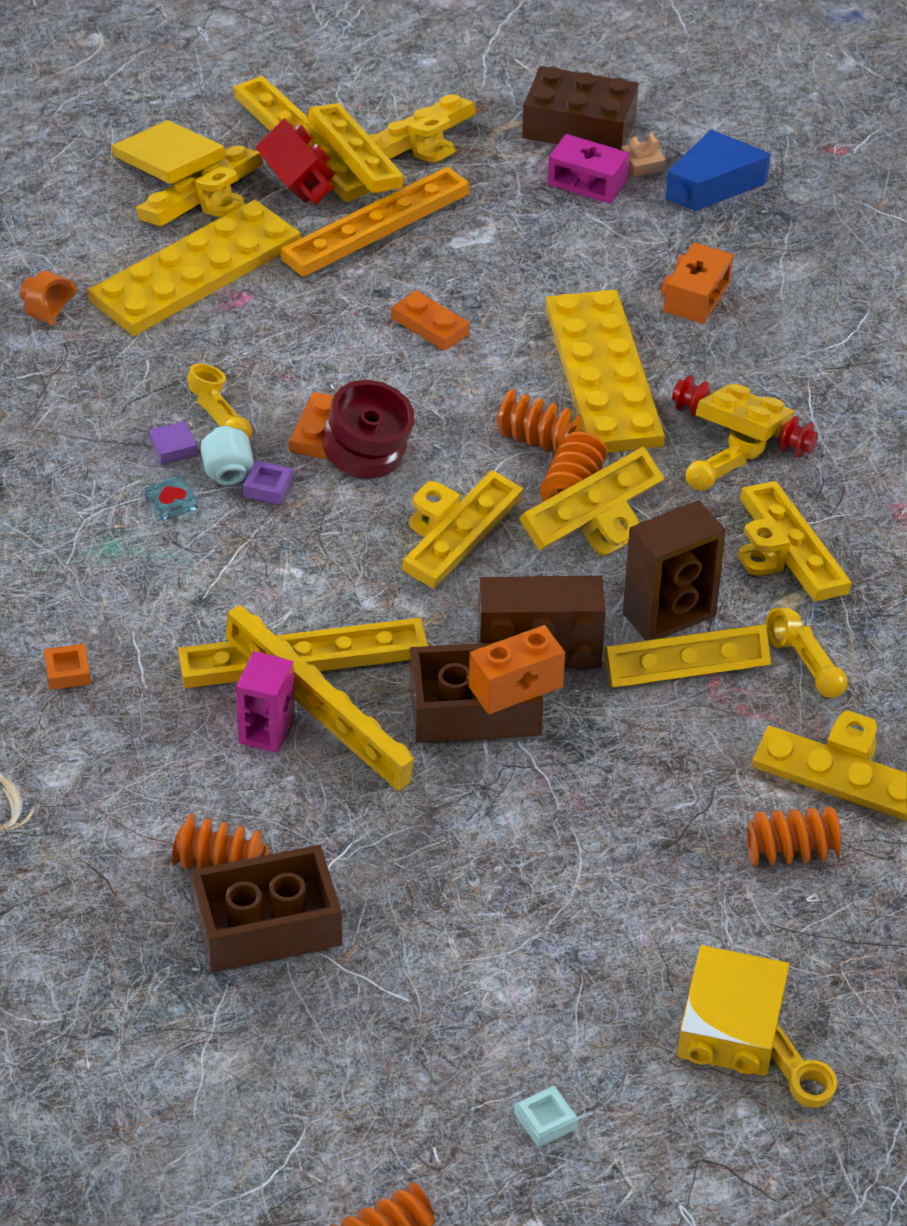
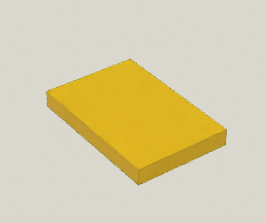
[111,120,227,184]

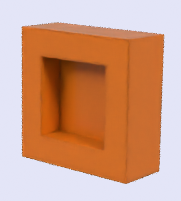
[44,644,91,690]

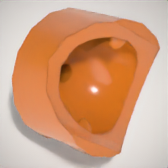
[20,270,76,326]

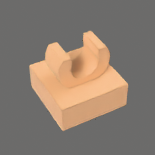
[621,133,666,177]

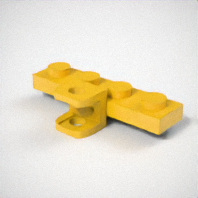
[369,94,476,162]
[135,145,264,227]
[519,446,665,557]
[401,470,524,589]
[737,481,852,602]
[753,710,907,821]

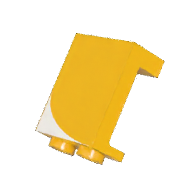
[677,945,790,1076]

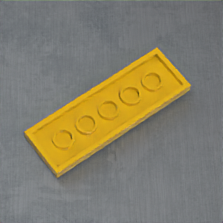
[87,199,301,336]
[545,289,665,453]

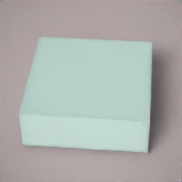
[514,1085,579,1147]

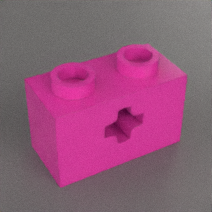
[548,134,629,204]
[236,651,295,753]

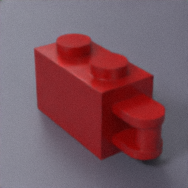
[255,118,336,205]

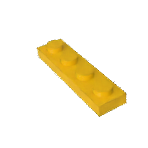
[307,103,404,193]
[604,624,771,688]

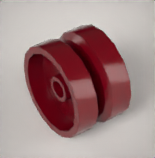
[322,380,414,479]

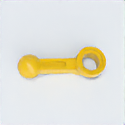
[187,363,253,440]
[685,429,767,491]
[765,607,848,698]
[771,1019,837,1108]

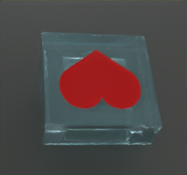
[145,475,198,521]

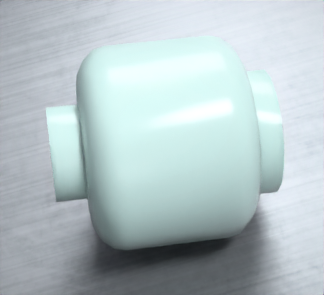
[200,426,254,486]

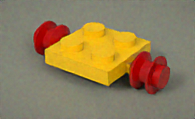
[672,375,818,458]

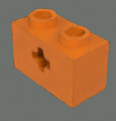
[661,242,734,324]
[469,625,565,715]

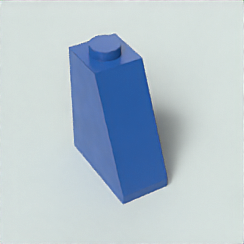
[665,129,771,211]

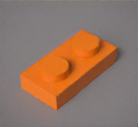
[391,290,470,351]
[289,392,334,459]

